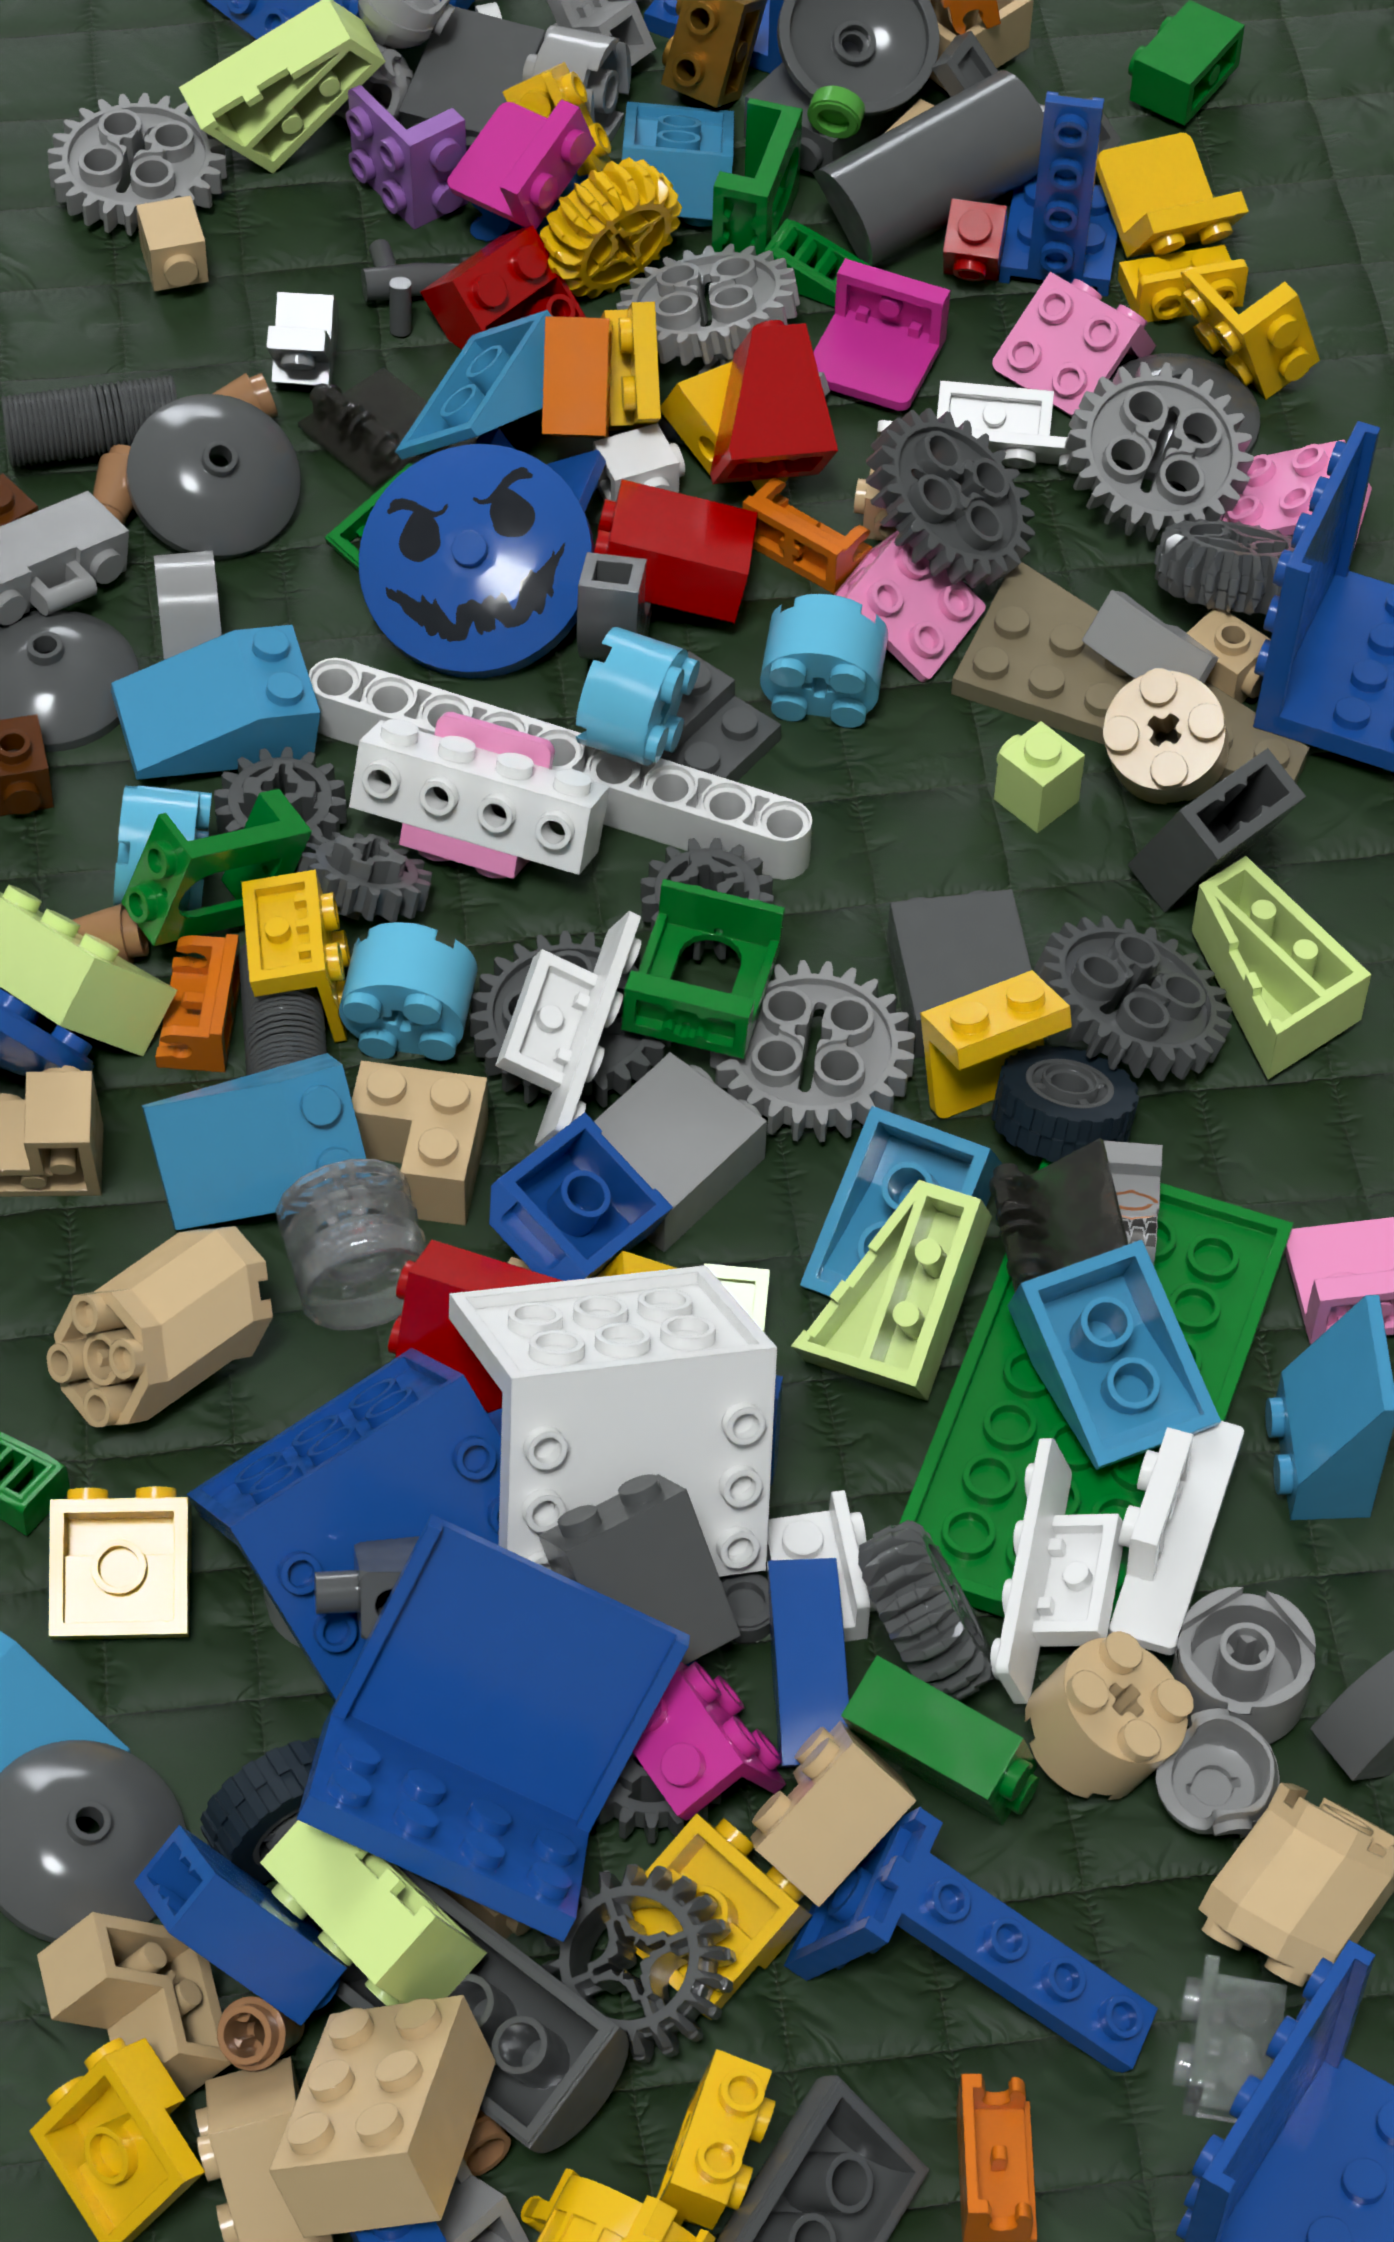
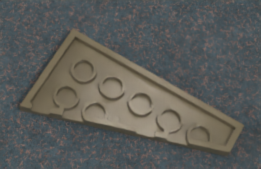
[951,562,1309,784]

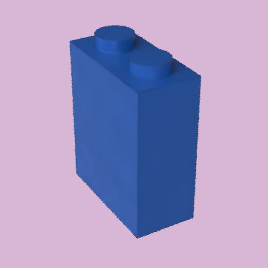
[134,1825,347,2026]

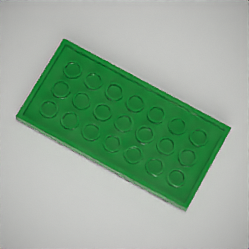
[899,1158,1294,1636]

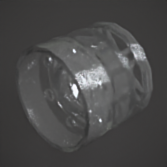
[275,1159,428,1330]

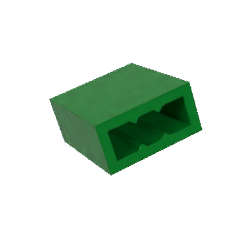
[841,1655,1040,1826]

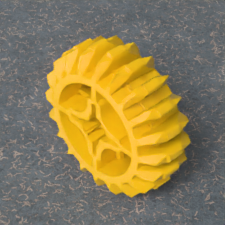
[539,157,682,299]

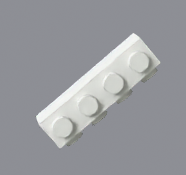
[349,719,610,875]

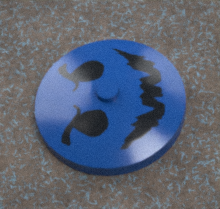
[359,444,595,679]

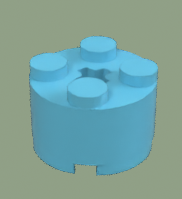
[760,594,888,728]
[576,627,700,766]
[113,785,212,911]
[339,922,478,1061]

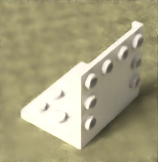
[449,1265,777,1577]

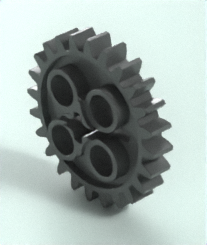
[866,408,1035,588]
[1034,915,1232,1081]
[469,931,672,1108]

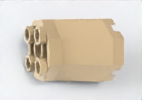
[47,1226,273,1427]
[1198,1783,1394,1987]

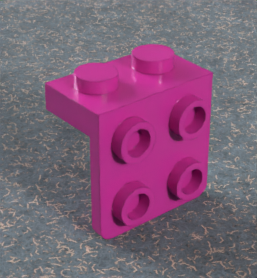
[447,99,596,229]
[814,258,951,411]
[633,1662,786,1821]

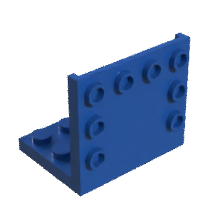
[1253,421,1394,772]
[187,1348,501,1703]
[297,1514,690,1942]
[1176,1940,1394,2242]

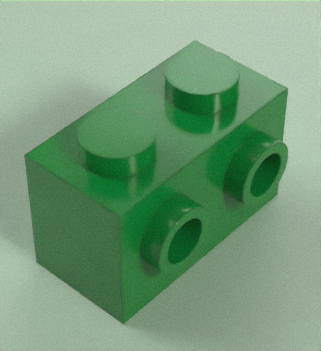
[1128,0,1245,126]

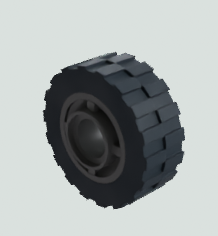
[991,1045,1139,1165]
[200,1738,319,1884]

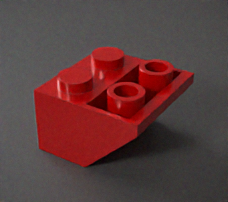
[420,225,586,350]

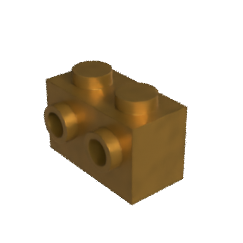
[661,0,767,108]

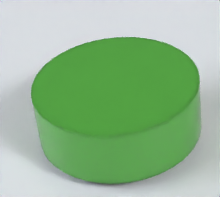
[807,86,865,138]

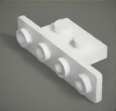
[877,381,1081,474]
[495,911,641,1148]
[1108,1421,1244,1655]
[990,1438,1123,1704]

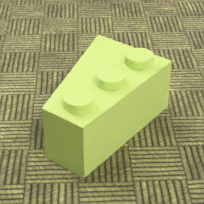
[179,0,386,173]
[1191,856,1371,1080]
[0,884,178,1057]
[791,1180,992,1401]
[260,1820,487,2006]

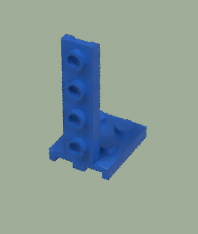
[999,91,1118,296]
[784,1807,1158,2073]

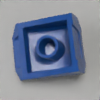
[489,1112,673,1281]

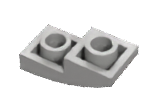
[1082,590,1219,683]

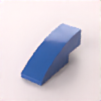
[767,1558,849,1768]

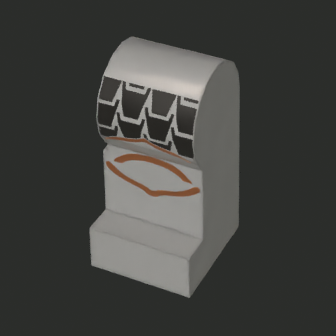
[1098,1141,1163,1266]

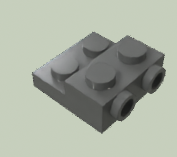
[661,651,781,782]

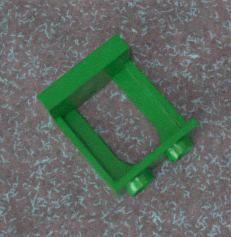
[712,98,803,255]
[121,789,312,946]
[621,879,785,1059]

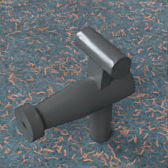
[361,239,469,337]

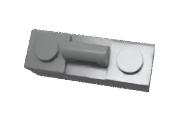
[0,491,129,625]

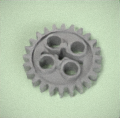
[47,93,227,236]
[616,244,800,366]
[1064,362,1254,542]
[710,960,915,1142]

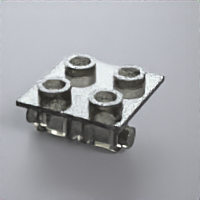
[298,367,428,488]
[989,1138,1128,1292]

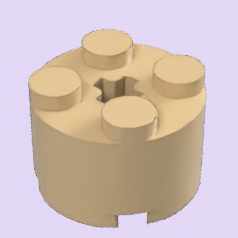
[1103,668,1229,804]
[1025,1631,1194,1800]

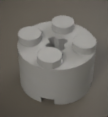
[522,25,631,142]
[1171,1587,1316,1744]

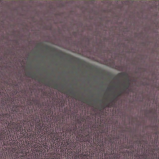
[813,70,1044,267]
[335,1869,629,2153]
[715,2075,930,2242]

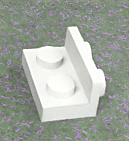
[767,1490,877,1642]

